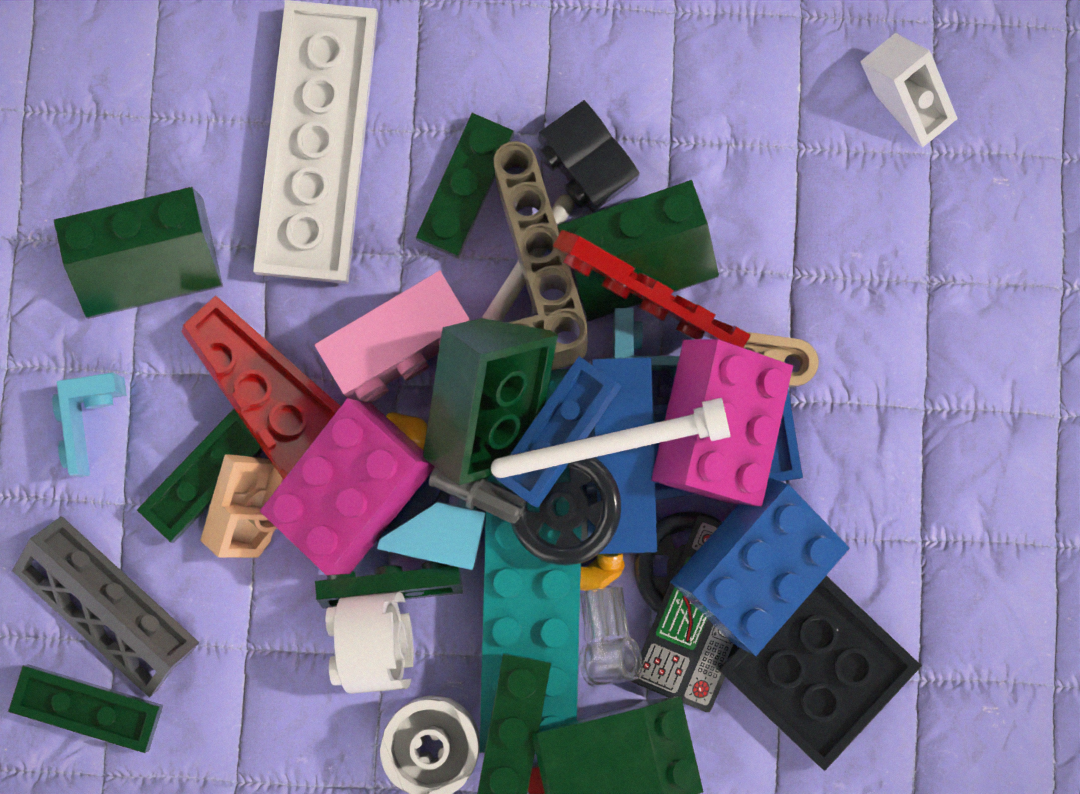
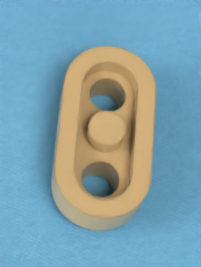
[744,332,819,387]

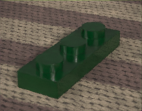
[415,113,514,259]
[137,409,263,543]
[315,561,463,609]
[477,653,551,794]
[8,664,163,753]

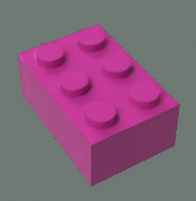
[651,339,793,507]
[260,399,435,575]

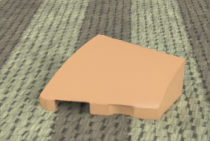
[200,454,283,558]

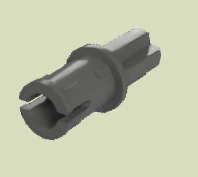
[429,467,526,523]

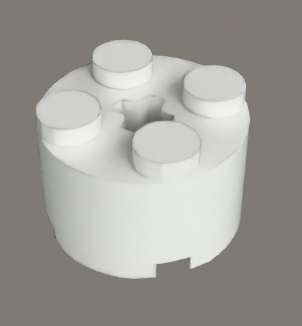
[325,592,414,694]
[380,695,480,794]

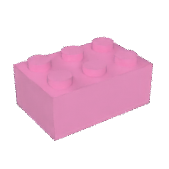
[314,270,470,403]

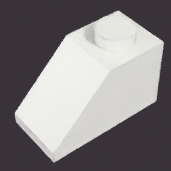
[860,33,957,147]

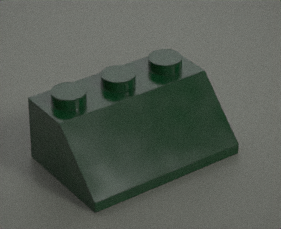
[558,180,719,322]
[54,187,223,319]
[423,318,558,485]

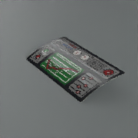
[630,515,738,712]

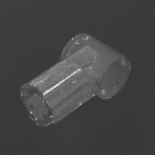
[579,587,642,687]

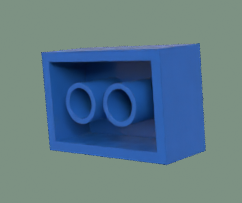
[670,478,850,656]

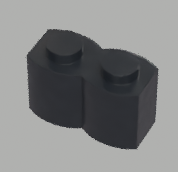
[537,100,640,213]

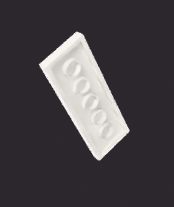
[253,0,378,284]

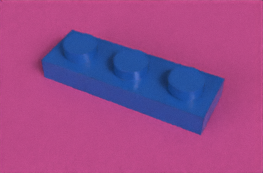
[494,356,622,508]

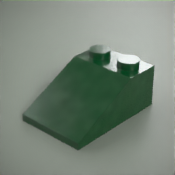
[532,696,704,794]

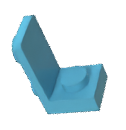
[613,308,679,379]
[52,373,127,477]

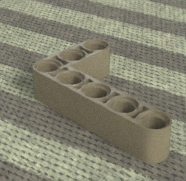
[494,141,588,371]

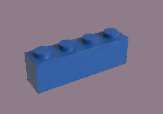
[586,357,657,554]

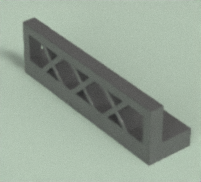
[12,516,199,698]

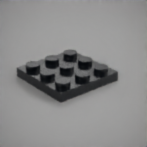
[717,575,922,771]

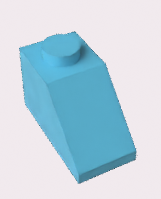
[377,495,486,570]

